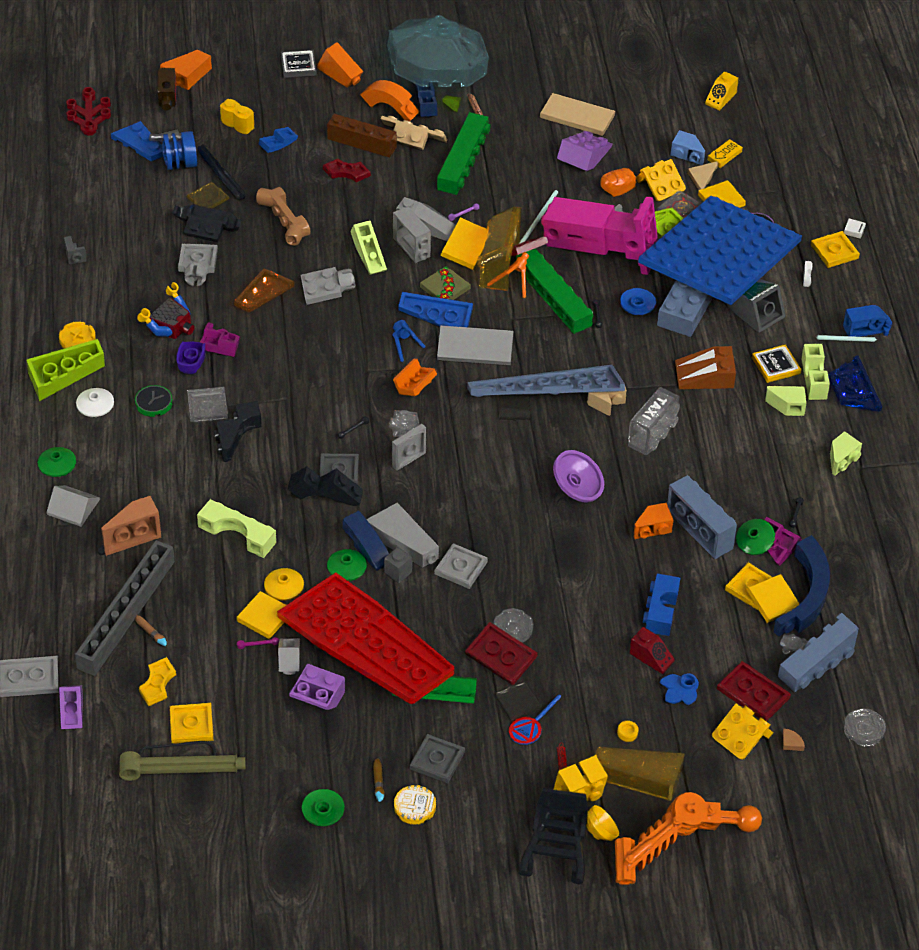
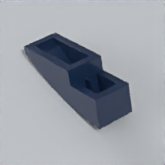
[414,78,437,117]
[343,511,389,571]

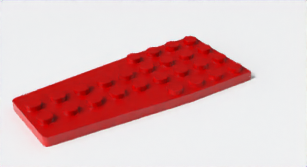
[277,572,454,704]

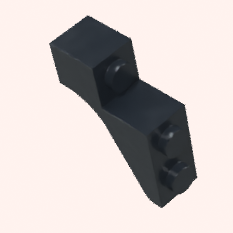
[214,401,262,462]
[288,466,363,506]

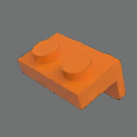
[393,358,437,396]

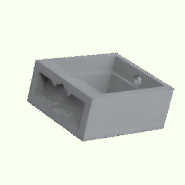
[393,206,431,263]

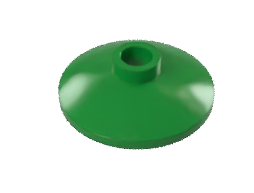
[38,447,76,477]
[736,519,775,555]
[327,549,367,581]
[302,789,345,826]

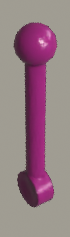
[237,637,279,649]

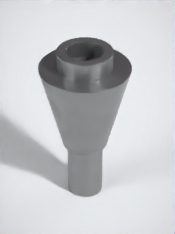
[149,130,181,142]

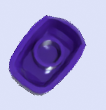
[176,341,206,374]

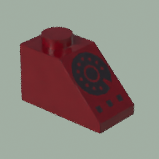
[630,627,675,674]

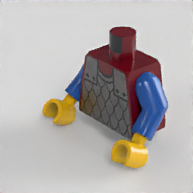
[137,282,195,339]

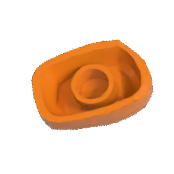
[600,168,636,197]

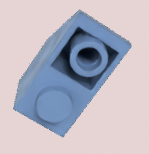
[671,130,705,165]

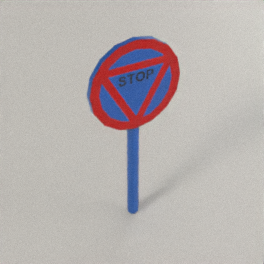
[509,695,561,745]

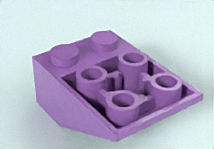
[557,131,613,171]

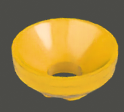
[586,805,619,841]

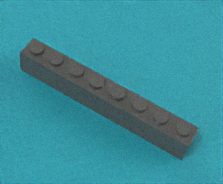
[75,540,175,676]

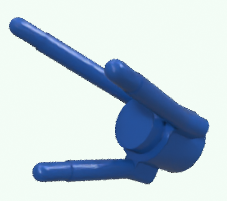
[392,320,425,362]

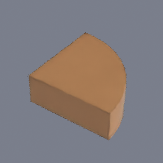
[783,728,805,751]

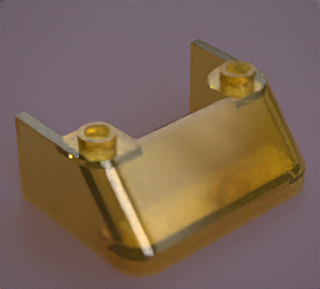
[477,206,521,291]

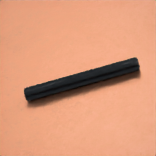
[198,144,246,200]

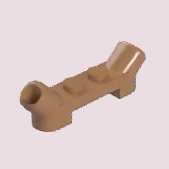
[256,187,310,246]

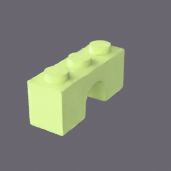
[801,344,830,400]

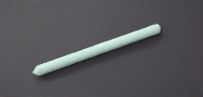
[816,335,877,342]

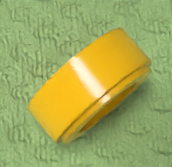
[617,721,639,742]

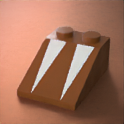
[675,346,736,389]

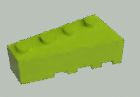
[26,339,105,401]

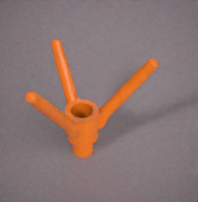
[487,252,529,298]

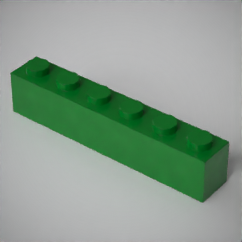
[437,112,491,195]
[516,248,593,334]

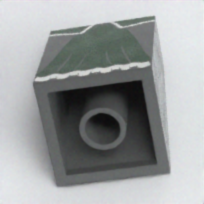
[727,279,786,333]

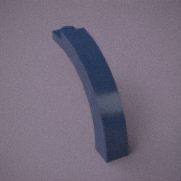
[773,535,830,637]

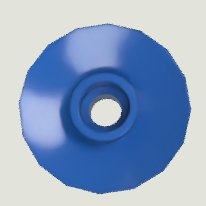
[620,288,656,315]

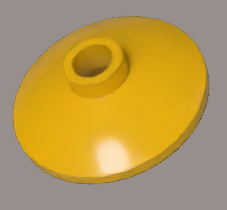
[264,568,304,601]

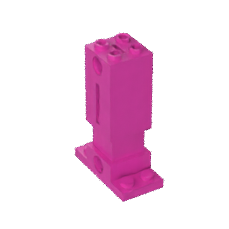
[541,197,658,275]

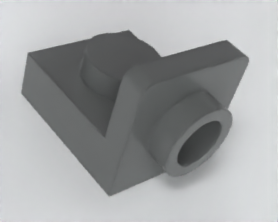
[64,236,86,264]

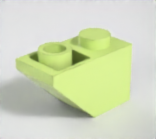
[765,386,806,416]
[830,431,862,476]

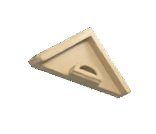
[688,162,718,190]

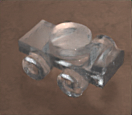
[780,634,808,654]

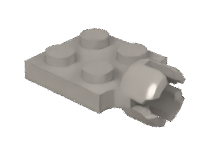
[178,244,218,286]
[301,267,356,305]

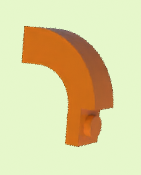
[360,80,420,121]

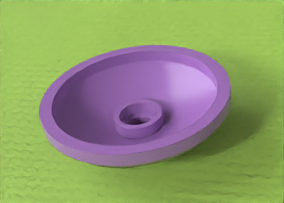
[553,450,604,502]

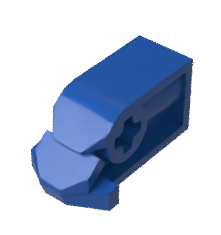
[843,305,892,337]

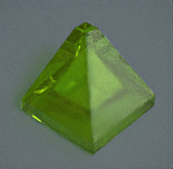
[442,95,461,112]

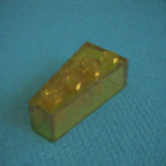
[595,747,685,801]

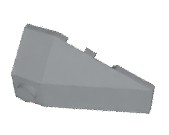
[396,197,456,241]

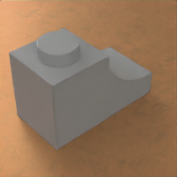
[278,638,300,675]

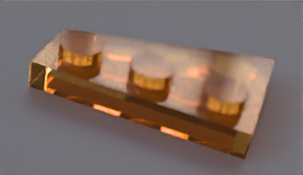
[234,268,294,312]

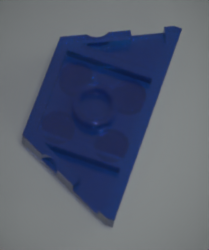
[828,356,882,412]

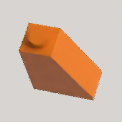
[317,42,363,87]
[160,50,212,90]

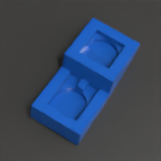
[258,127,298,153]

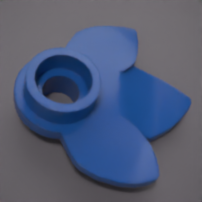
[660,673,699,705]

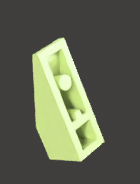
[351,221,387,275]

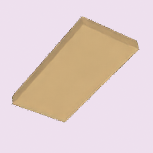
[540,93,615,136]

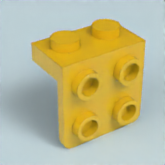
[636,159,686,201]
[712,704,774,760]

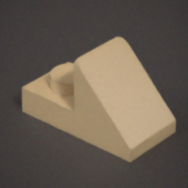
[587,387,627,416]

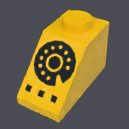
[705,71,738,111]

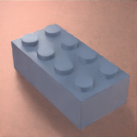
[657,280,713,337]
[667,475,737,559]

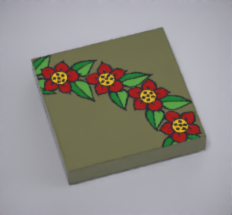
[420,266,471,300]

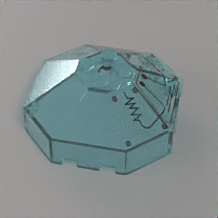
[387,15,489,87]

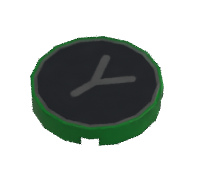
[135,385,173,417]

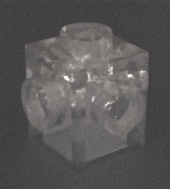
[389,410,419,437]

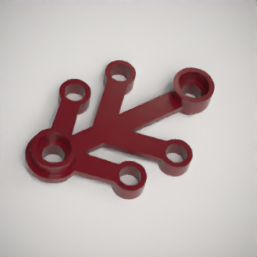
[66,87,111,136]

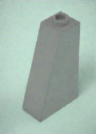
[367,503,439,568]

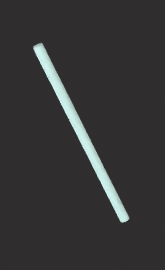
[519,190,558,244]

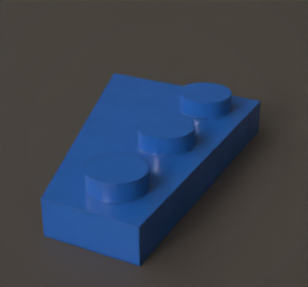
[111,121,163,161]

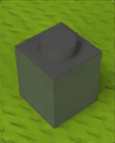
[384,547,412,583]

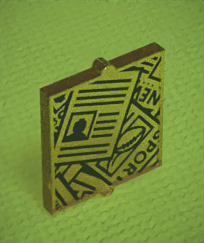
[187,182,229,208]

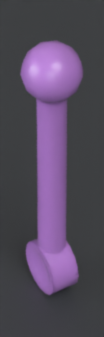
[448,203,479,221]

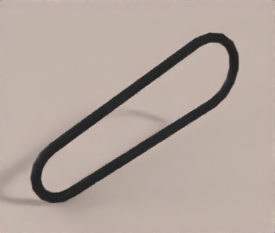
[138,741,217,756]

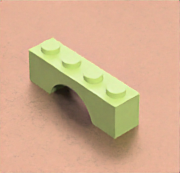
[197,499,276,558]

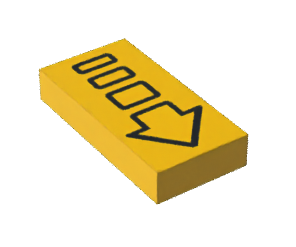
[707,139,743,168]

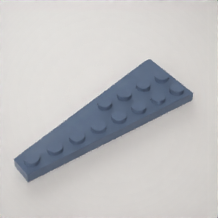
[467,365,625,397]

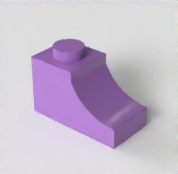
[59,685,83,729]

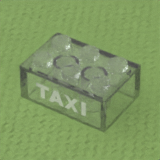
[628,387,680,456]

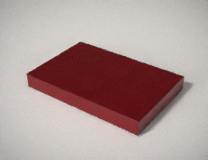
[465,622,538,685]
[717,661,791,722]

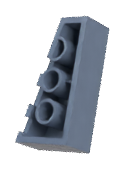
[778,613,859,692]

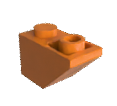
[634,503,673,539]

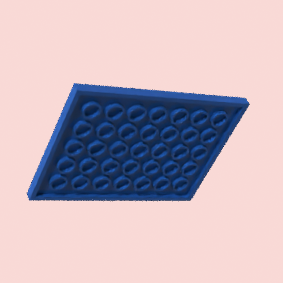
[638,196,802,305]

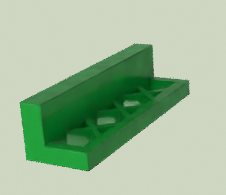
[392,676,477,703]

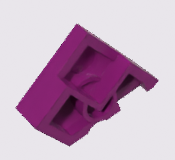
[200,322,240,357]
[756,517,802,566]

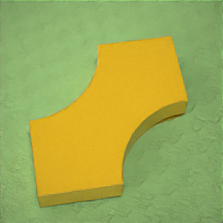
[139,657,176,706]

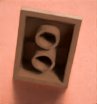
[101,496,161,556]

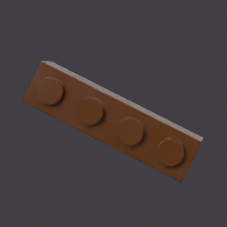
[327,114,397,158]

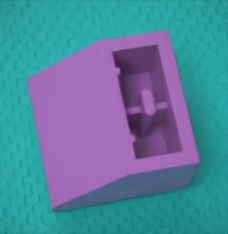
[290,664,345,710]

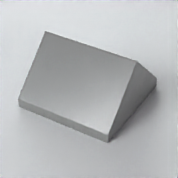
[47,485,100,527]

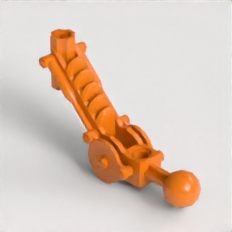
[615,792,762,885]

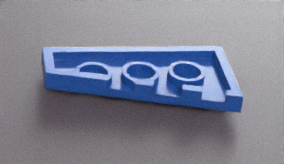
[398,292,473,327]

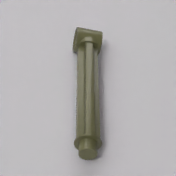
[119,751,246,781]

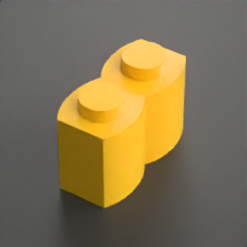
[220,99,254,134]

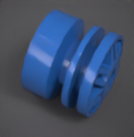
[162,131,197,170]

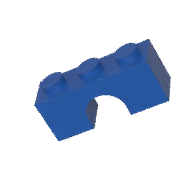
[643,574,680,636]

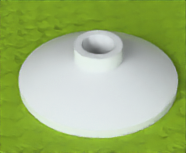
[76,388,114,417]

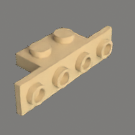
[381,116,448,150]

